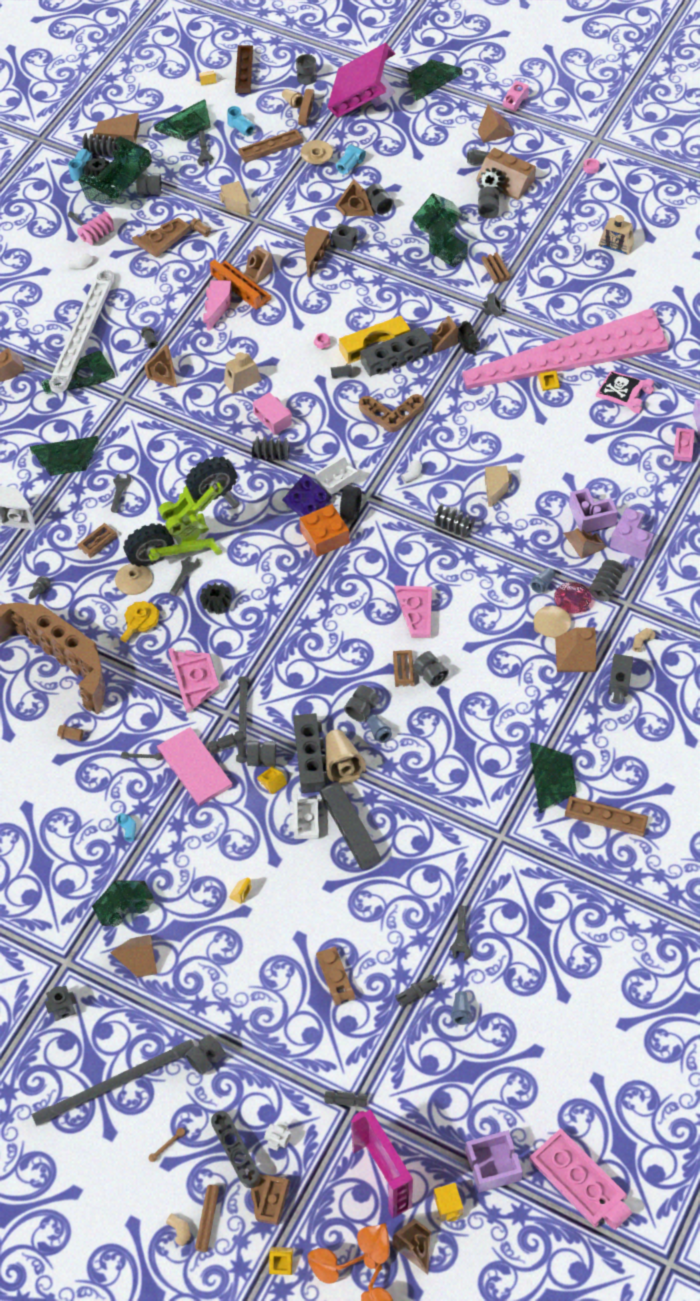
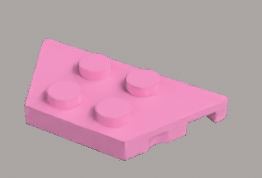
[168,648,220,713]

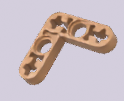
[359,394,425,432]

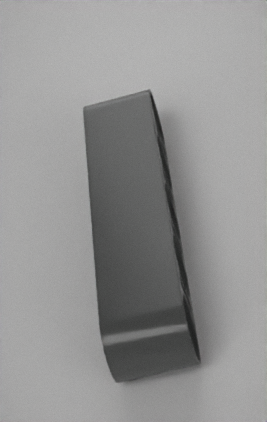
[319,781,381,870]

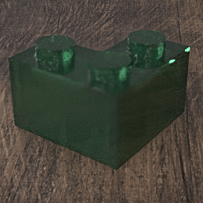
[412,193,462,235]
[429,217,468,268]
[92,880,155,927]

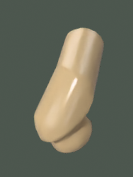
[632,628,655,652]
[166,1213,191,1246]

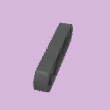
[211,1111,261,1188]

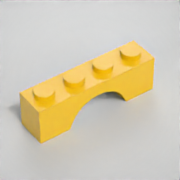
[339,316,410,364]

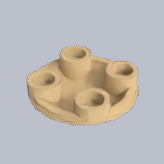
[533,606,571,639]

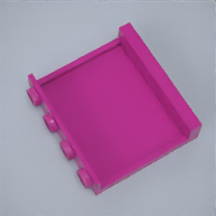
[327,42,396,118]
[351,1109,413,1219]

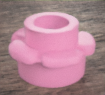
[314,333,331,349]

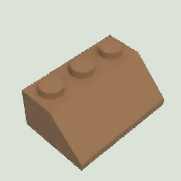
[476,148,536,200]

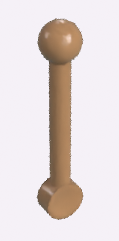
[148,1128,185,1162]

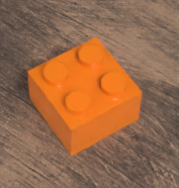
[299,504,350,557]

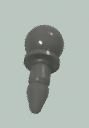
[28,576,50,599]

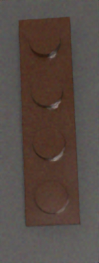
[235,45,254,93]

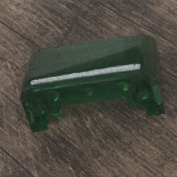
[78,136,152,202]

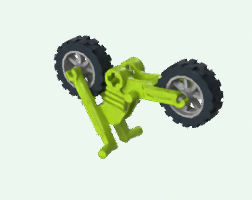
[123,457,238,567]

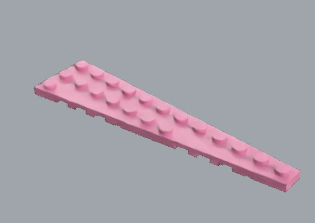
[462,308,669,389]

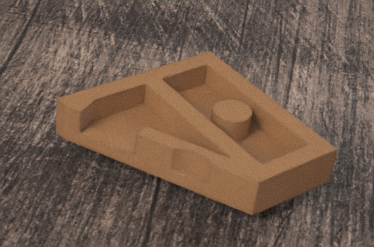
[247,1172,291,1226]

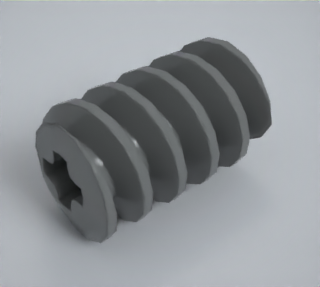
[82,133,118,157]
[252,436,290,461]
[434,503,475,538]
[589,560,626,601]

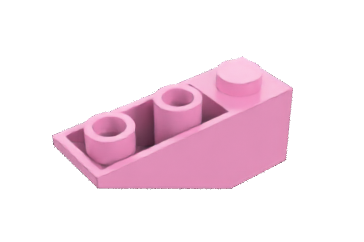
[203,280,232,330]

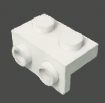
[315,456,360,495]
[290,794,319,839]

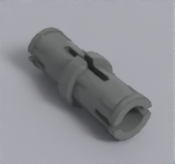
[395,974,438,1007]

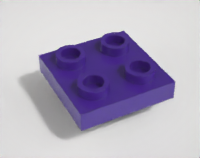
[282,474,332,517]

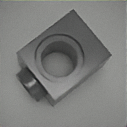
[331,223,358,252]

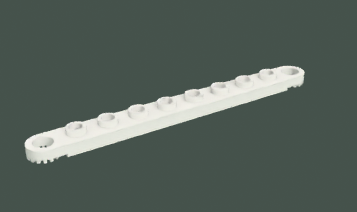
[49,269,114,393]

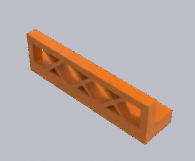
[210,259,271,310]

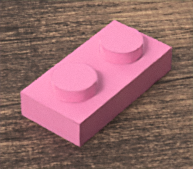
[673,428,695,462]

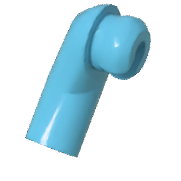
[116,813,136,842]

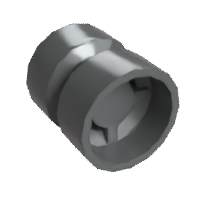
[296,54,317,85]
[136,173,162,195]
[365,183,394,215]
[478,186,499,219]
[413,651,449,687]
[344,685,379,722]
[247,741,276,767]
[185,1034,226,1075]

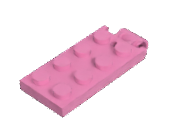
[529,1128,632,1230]

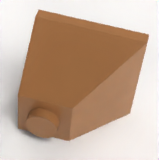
[555,627,596,672]

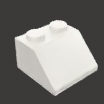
[0,486,36,531]

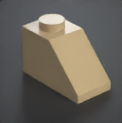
[219,181,250,216]
[484,465,512,507]

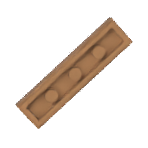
[238,129,303,163]
[565,796,648,837]

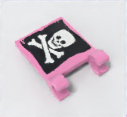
[596,371,654,414]

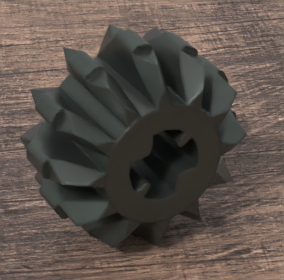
[84,157,112,184]
[478,167,506,191]
[200,582,232,614]

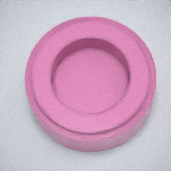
[583,158,600,174]

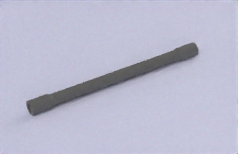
[31,1039,194,1126]

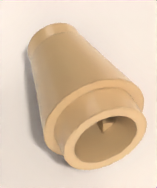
[282,89,303,108]

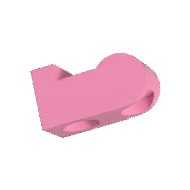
[502,80,529,112]

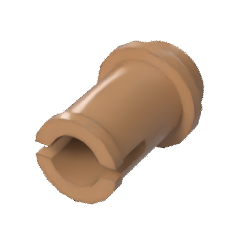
[190,218,211,237]
[57,724,84,742]

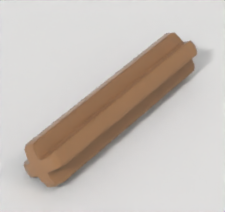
[195,1184,219,1252]

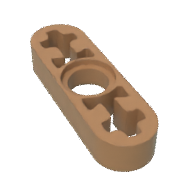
[298,89,315,126]

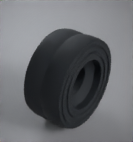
[340,486,362,520]

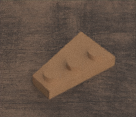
[132,217,191,258]

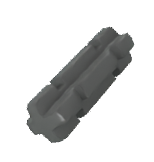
[208,730,246,753]
[324,1090,367,1107]

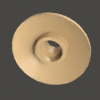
[301,140,333,164]
[115,564,152,595]

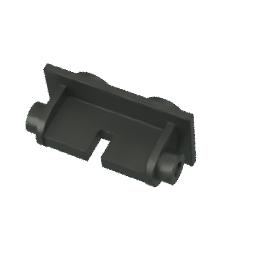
[457,321,480,356]

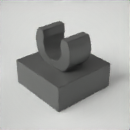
[482,292,502,317]

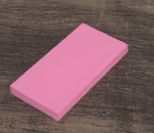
[157,727,233,806]

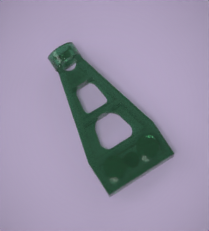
[41,350,115,394]

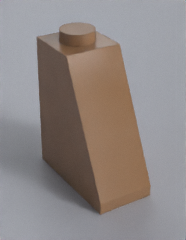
[93,113,140,148]

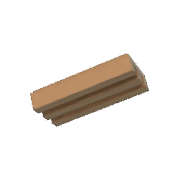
[481,252,510,284]
[77,523,118,558]
[393,650,414,687]

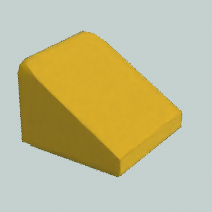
[198,71,217,85]
[538,370,560,391]
[257,767,287,794]
[229,877,252,904]
[269,1247,293,1275]

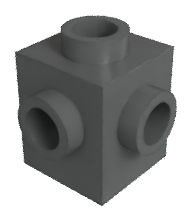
[45,986,77,1021]

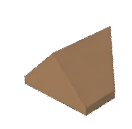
[478,104,514,143]
[335,179,374,216]
[244,245,273,284]
[430,316,458,353]
[144,345,177,387]
[563,528,607,559]
[110,935,157,978]
[393,1219,432,1275]

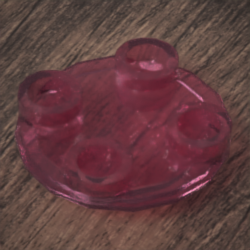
[554,582,591,613]

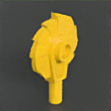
[120,601,160,643]

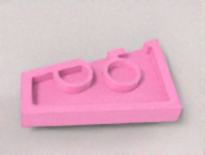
[394,586,432,638]

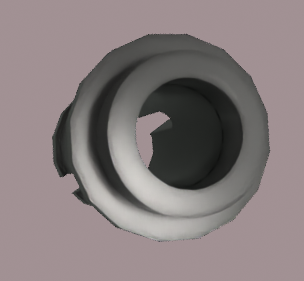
[141,326,158,349]
[330,363,353,378]

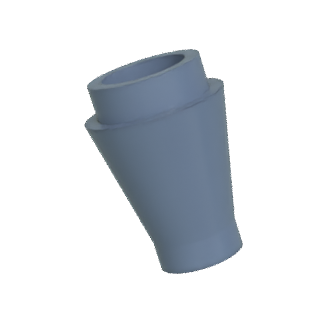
[530,568,555,593]
[367,715,392,743]
[451,991,472,1025]

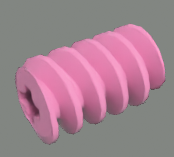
[77,211,114,245]

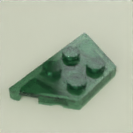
[407,59,463,101]
[154,99,211,141]
[30,436,99,476]
[529,742,577,813]

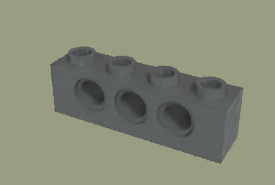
[360,327,432,376]
[293,713,328,794]

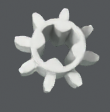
[264,1121,291,1151]

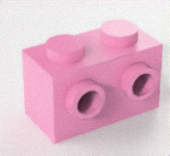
[253,392,292,435]

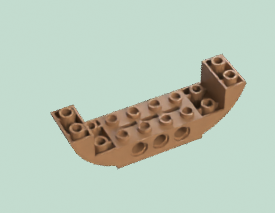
[0,603,105,715]

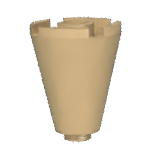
[325,730,366,784]

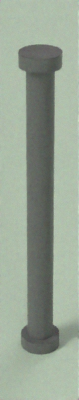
[236,676,250,763]

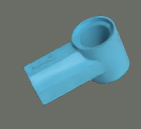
[227,106,255,137]
[336,144,366,175]
[68,149,92,181]

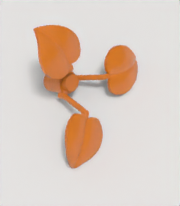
[307,1223,393,1301]

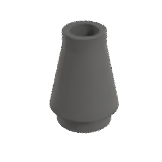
[467,149,489,165]

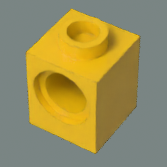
[433,1183,464,1222]

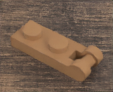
[316,946,355,1006]

